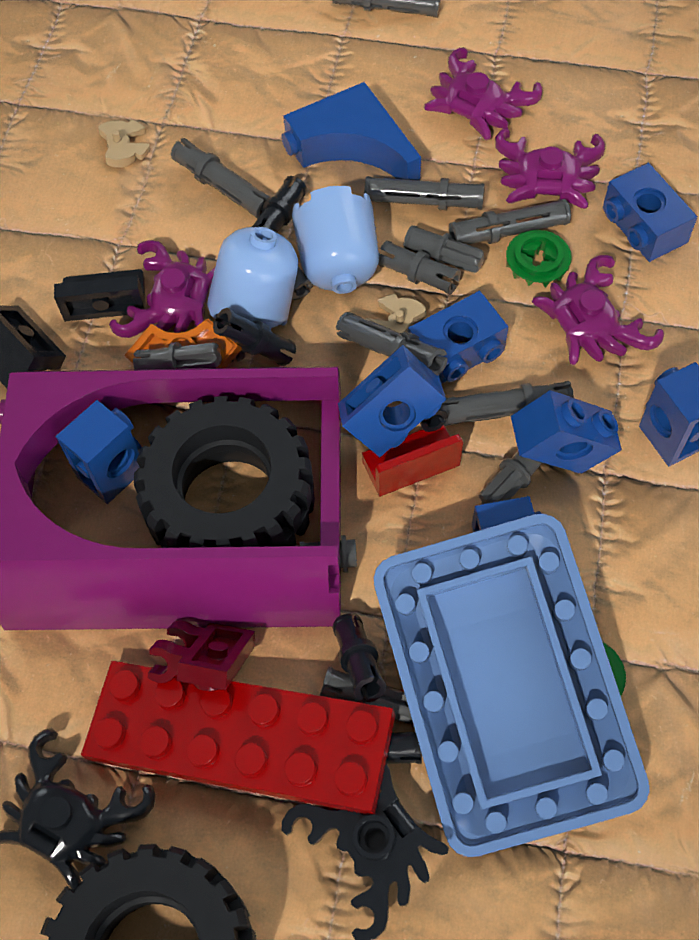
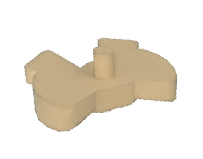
[99,120,150,168]
[366,294,427,333]

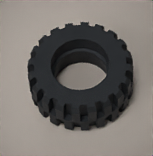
[134,396,315,548]
[40,844,256,940]

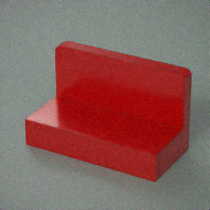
[362,425,463,497]

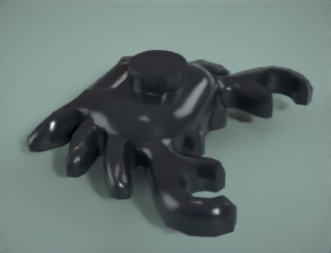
[0,728,156,890]
[281,764,449,940]

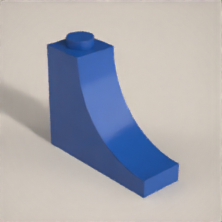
[281,82,421,180]

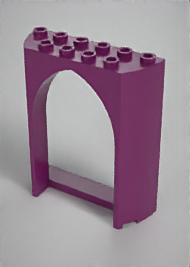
[0,366,341,630]

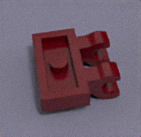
[148,620,255,691]

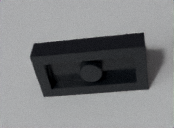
[54,269,146,322]
[0,305,66,389]

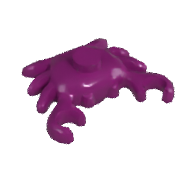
[424,47,543,140]
[495,128,606,209]
[109,240,215,338]
[532,255,665,365]

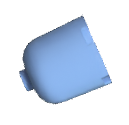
[292,186,379,294]
[207,227,298,331]

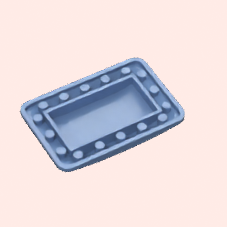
[374,514,650,857]

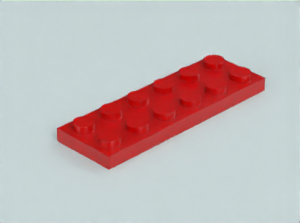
[81,660,396,815]

